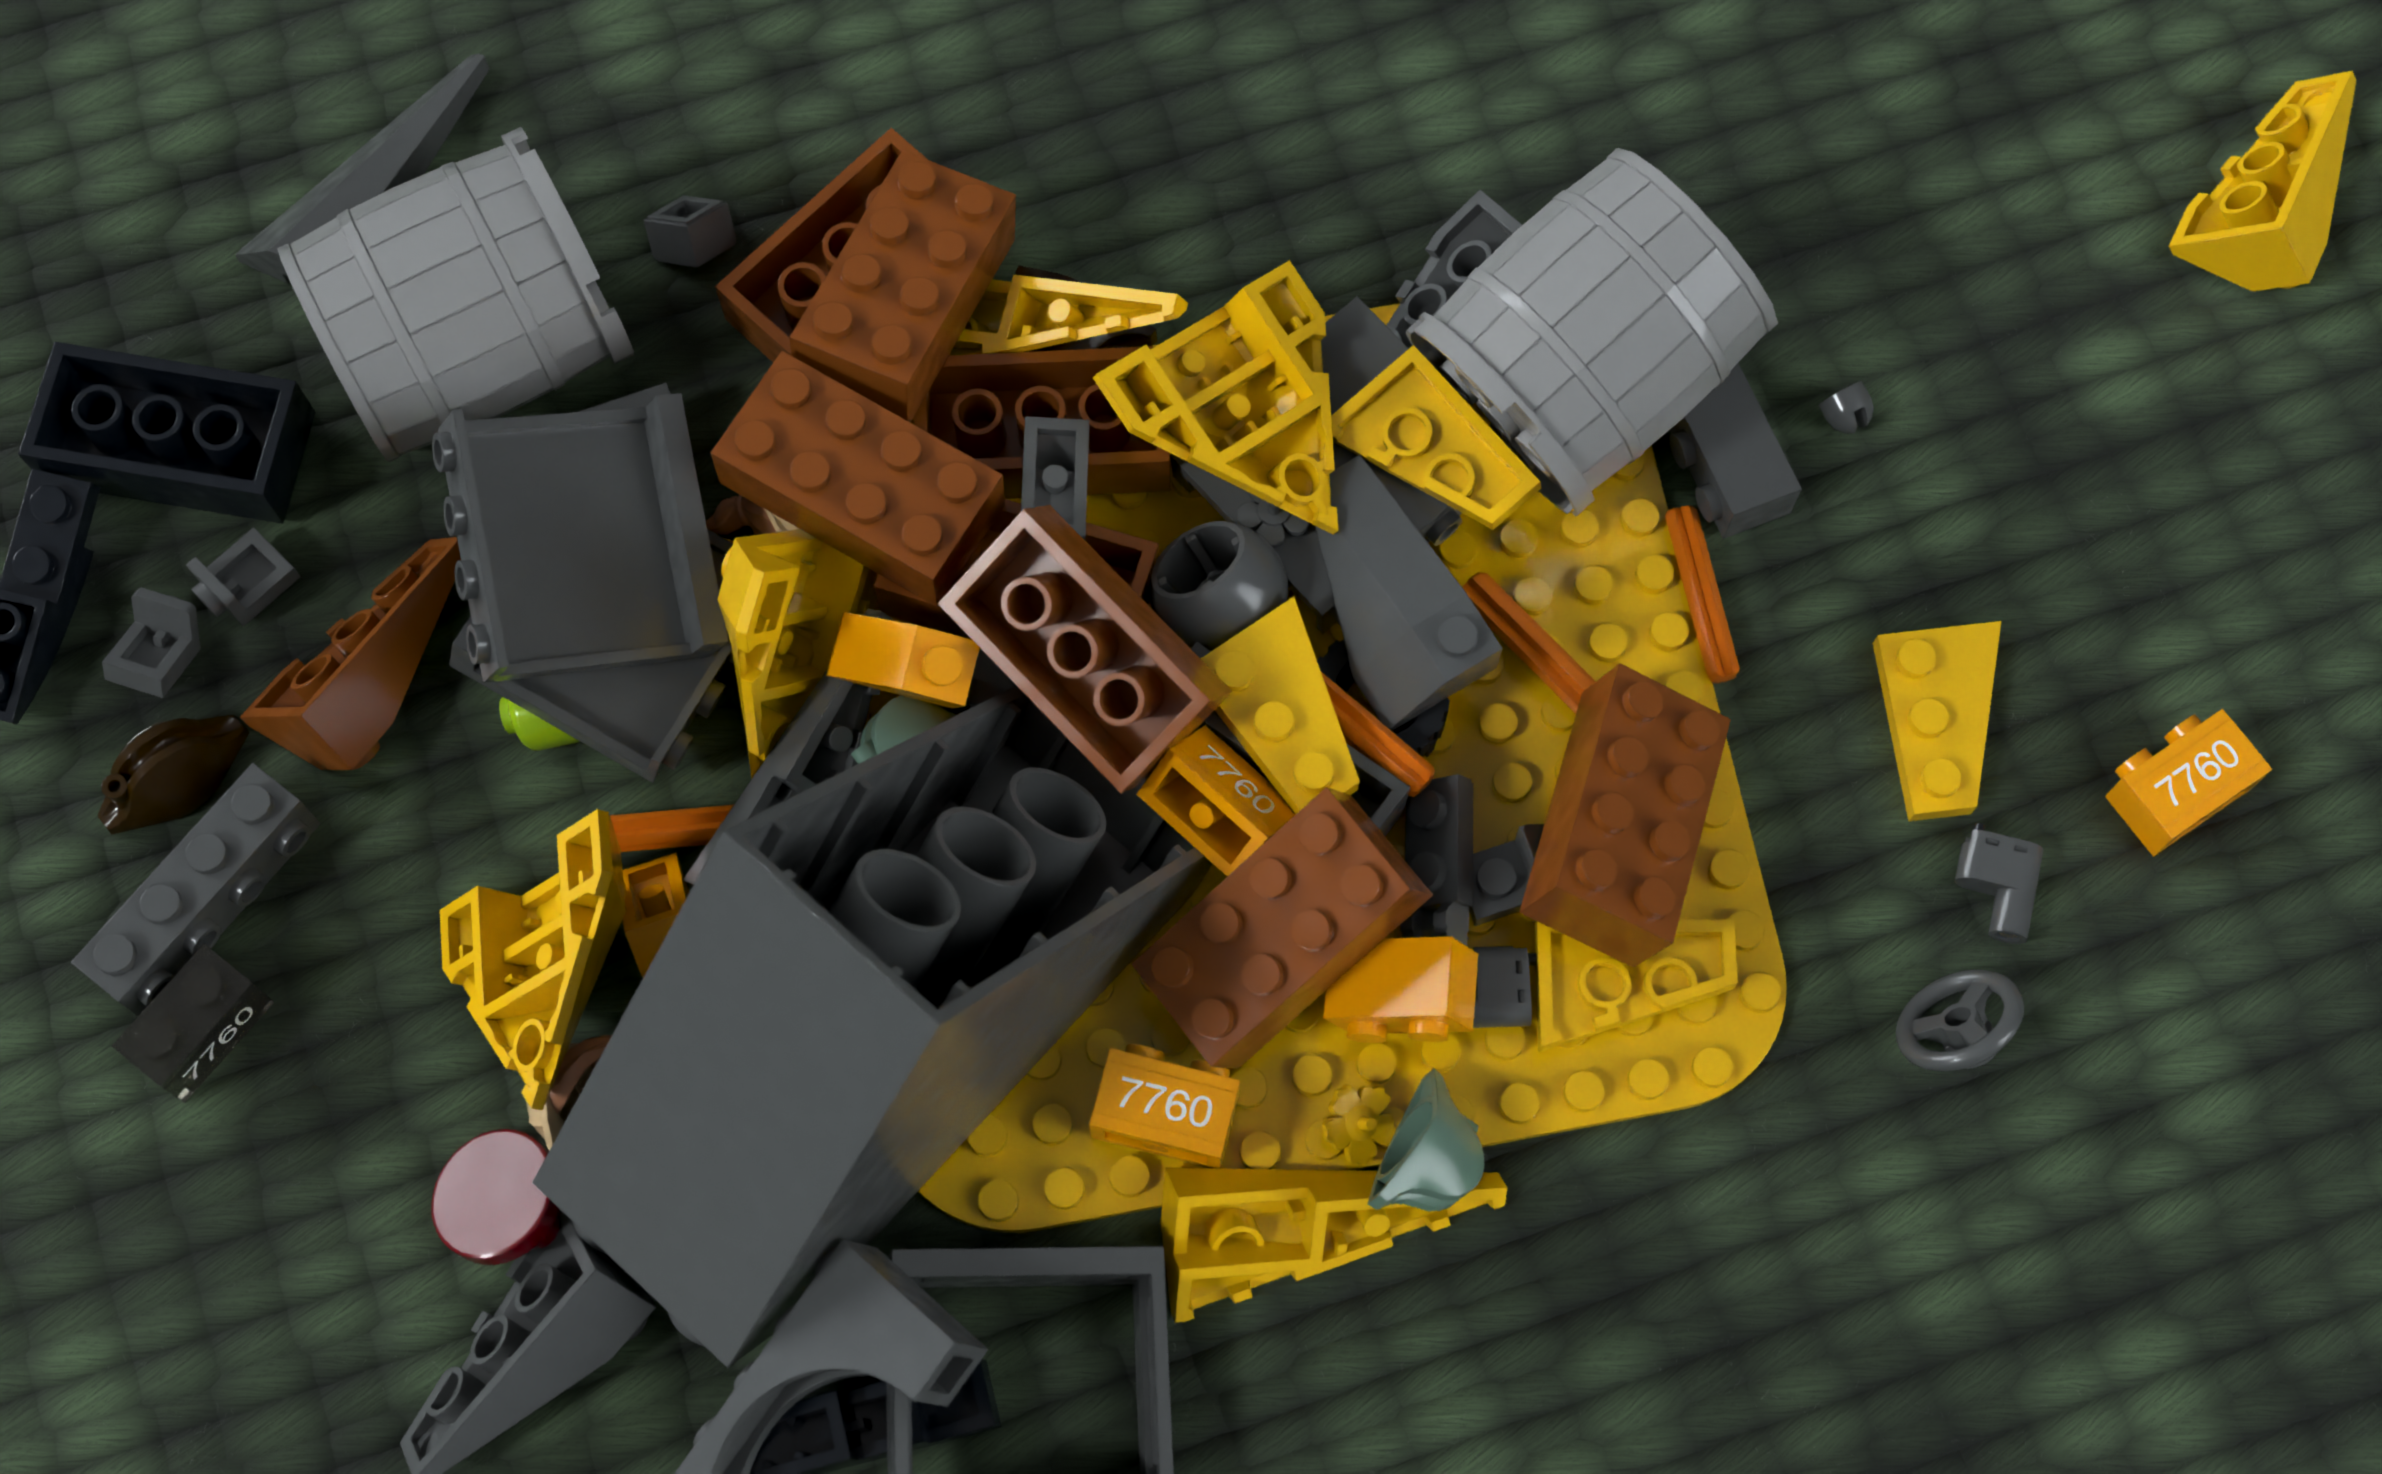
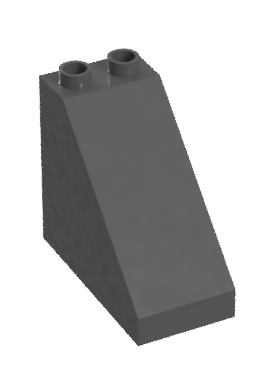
[532,686,1213,1368]

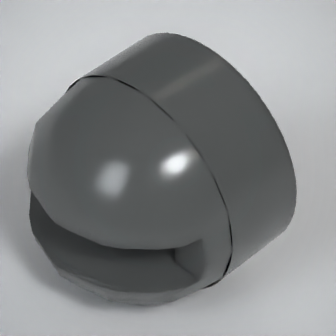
[1818,381,1874,434]

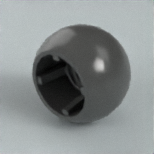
[1149,521,1289,651]

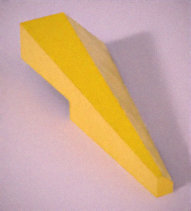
[949,274,1188,355]
[1160,1168,1508,1323]

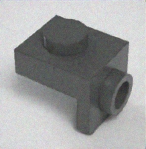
[186,527,301,627]
[102,587,201,698]

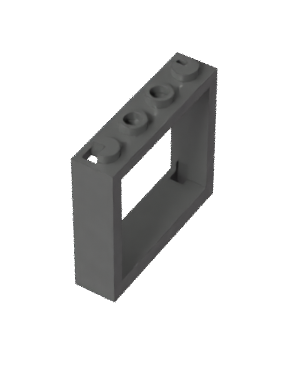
[886,1246,1174,1474]

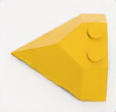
[1093,260,1338,535]
[717,529,879,779]
[440,809,626,1111]

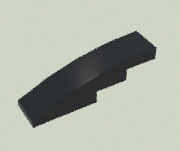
[750,1359,1002,1474]

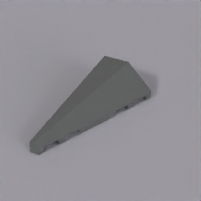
[235,54,490,284]
[683,608,895,886]

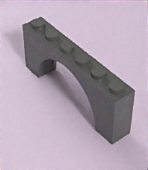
[673,1239,989,1474]

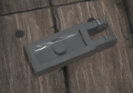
[1400,774,1473,946]

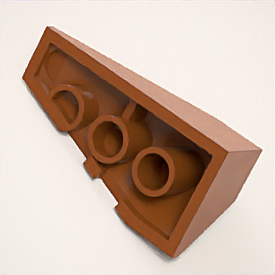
[240,537,461,770]

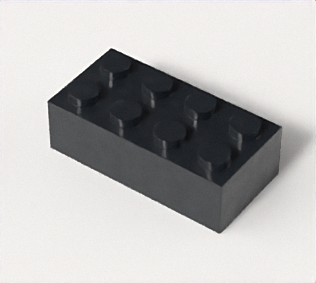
[18,341,316,524]

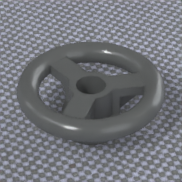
[1896,969,2024,1072]

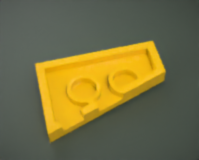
[1331,345,1541,530]
[1200,596,1360,814]
[1873,621,2002,822]
[1534,919,1738,1052]

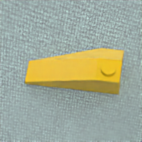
[2169,71,2356,292]

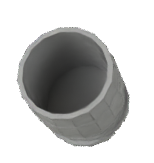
[277,127,634,462]
[1406,148,1778,517]

